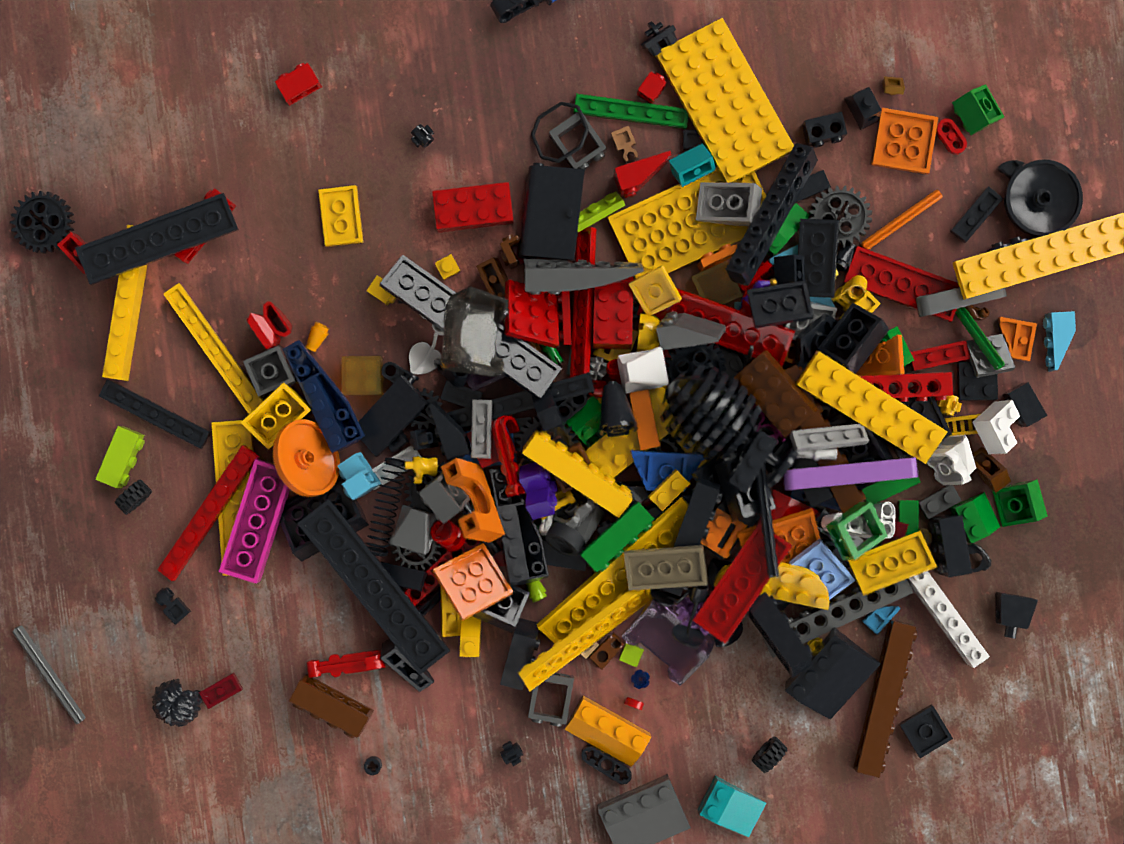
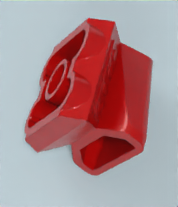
[246,301,292,350]

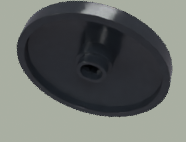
[1004,159,1083,237]

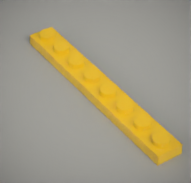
[163,283,264,414]

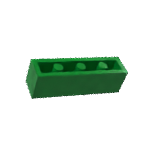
[580,501,654,572]

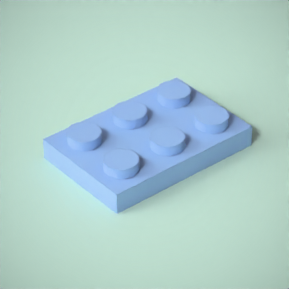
[789,538,855,600]

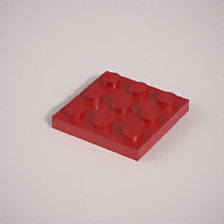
[505,280,559,348]

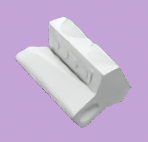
[617,347,669,393]
[927,435,976,485]

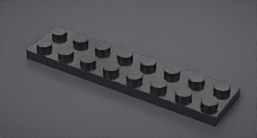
[75,193,239,285]

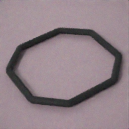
[531,102,589,163]

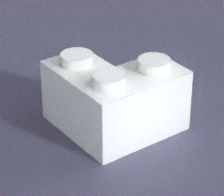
[973,400,1020,454]

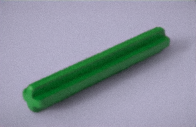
[955,307,1005,370]

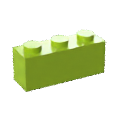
[95,426,145,488]

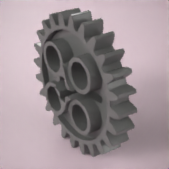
[809,186,872,248]

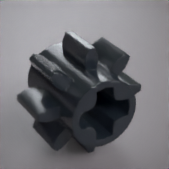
[411,124,434,148]
[500,741,524,767]

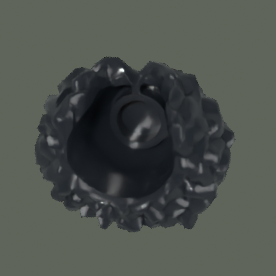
[152,679,202,727]

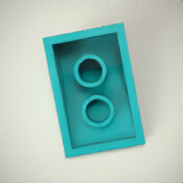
[698,775,767,837]

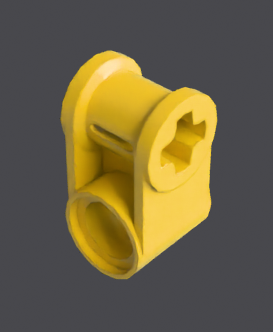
[831,275,867,312]

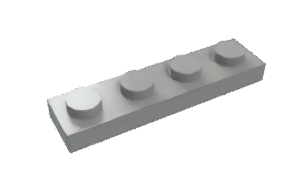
[789,424,869,452]

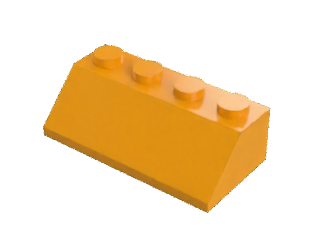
[564,696,651,767]

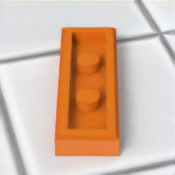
[629,389,661,450]

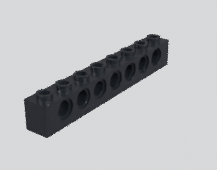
[726,143,818,286]

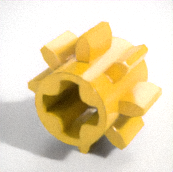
[937,395,962,416]

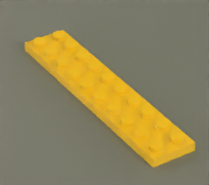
[952,213,1124,300]
[536,497,689,644]

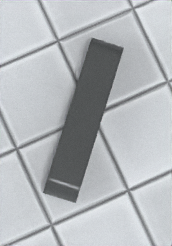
[915,287,1007,317]

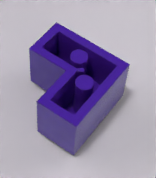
[519,462,558,520]

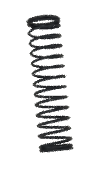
[365,457,407,557]

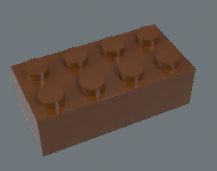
[734,350,818,437]
[289,674,374,738]

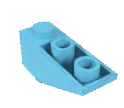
[1043,311,1076,371]

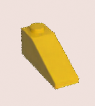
[460,616,481,657]

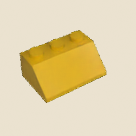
[241,382,311,450]

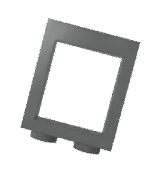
[549,112,606,170]
[528,673,574,727]

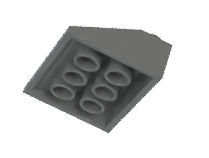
[597,774,691,844]

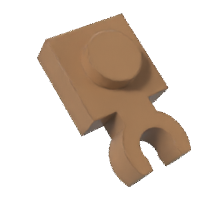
[611,126,638,163]

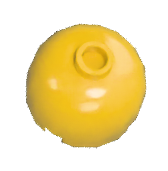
[637,313,661,352]

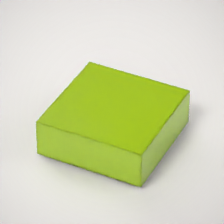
[619,642,644,667]

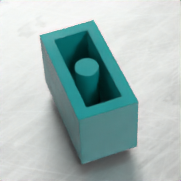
[669,143,716,187]

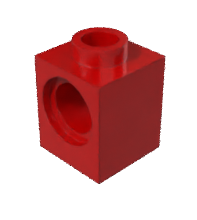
[637,71,667,104]

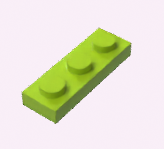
[578,191,625,232]

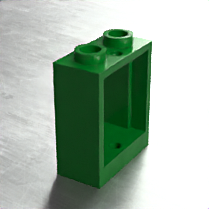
[826,502,888,560]

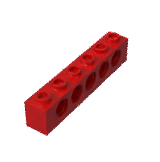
[859,372,953,402]

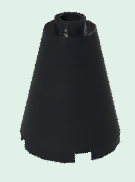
[599,381,638,437]

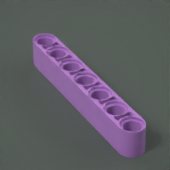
[783,458,918,490]

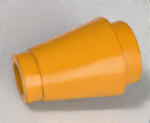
[305,322,329,352]

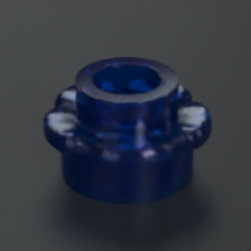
[631,670,650,689]

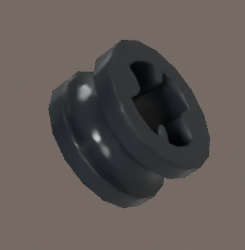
[364,756,382,775]

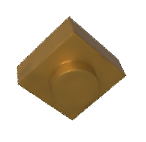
[882,76,905,95]

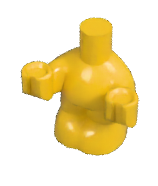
[404,456,438,484]

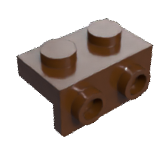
[500,234,520,269]

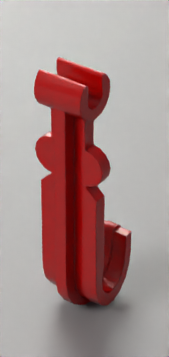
[491,416,525,497]
[307,650,386,678]

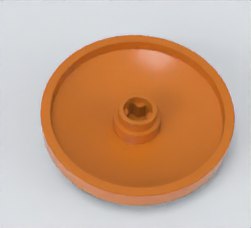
[273,420,340,497]

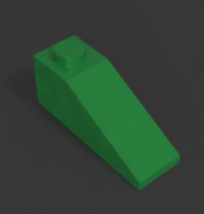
[767,203,810,258]

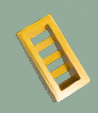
[944,414,980,436]

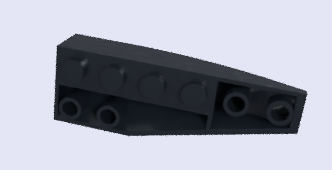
[490,468,549,587]

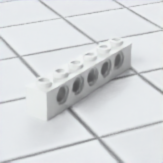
[907,571,990,668]

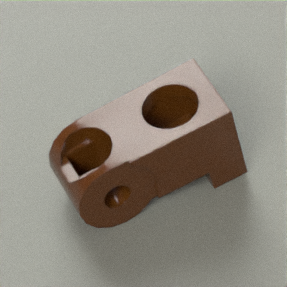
[588,632,625,670]

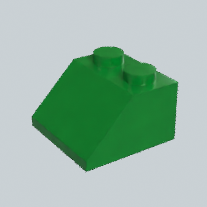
[952,84,1005,135]
[992,479,1048,527]
[949,492,1000,544]

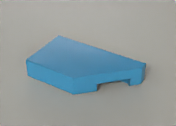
[862,606,901,635]

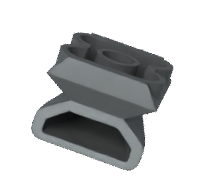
[552,491,605,544]
[389,505,438,554]

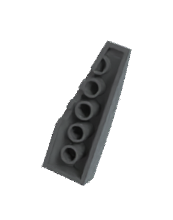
[524,259,643,294]

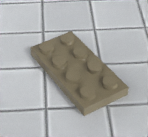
[624,545,707,590]

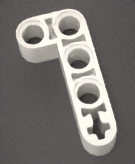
[821,502,895,538]

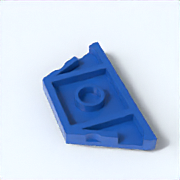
[630,450,704,492]

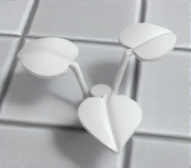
[409,315,467,374]

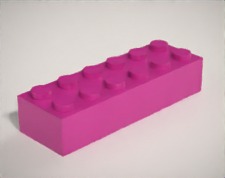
[219,460,290,584]

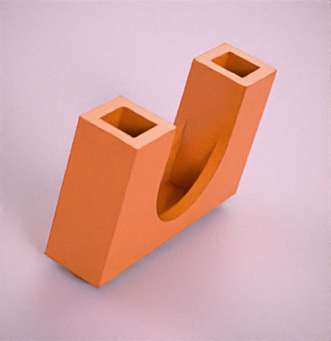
[441,458,505,543]

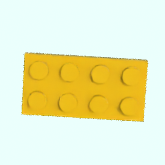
[847,531,937,596]

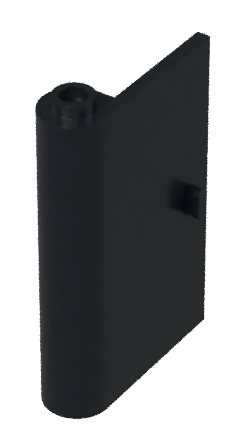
[518,163,585,261]

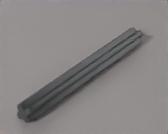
[12,626,85,724]

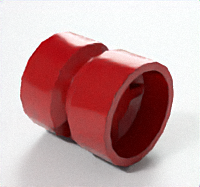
[431,520,465,552]

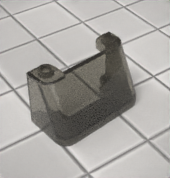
[441,286,508,377]

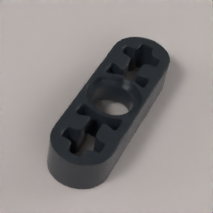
[581,745,632,784]

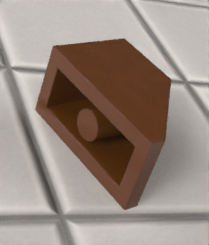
[973,447,1011,493]

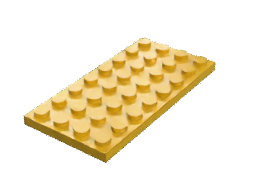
[656,18,794,183]
[607,167,766,279]

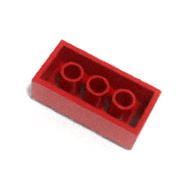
[432,182,514,233]
[593,276,633,350]

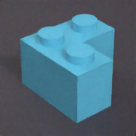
[338,452,381,500]

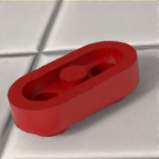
[936,118,967,155]

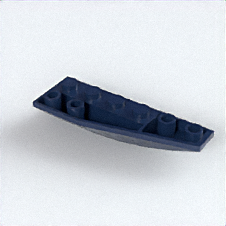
[283,340,365,453]

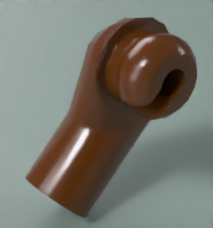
[965,305,989,320]

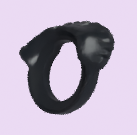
[968,543,992,573]

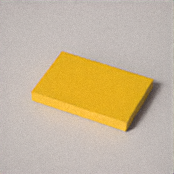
[318,185,364,247]

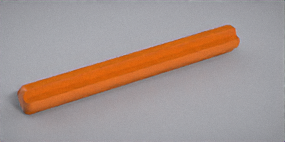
[861,190,943,250]

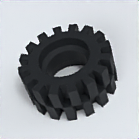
[114,480,152,515]
[752,736,788,773]

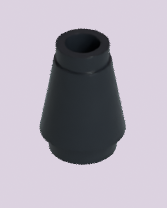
[836,242,856,271]

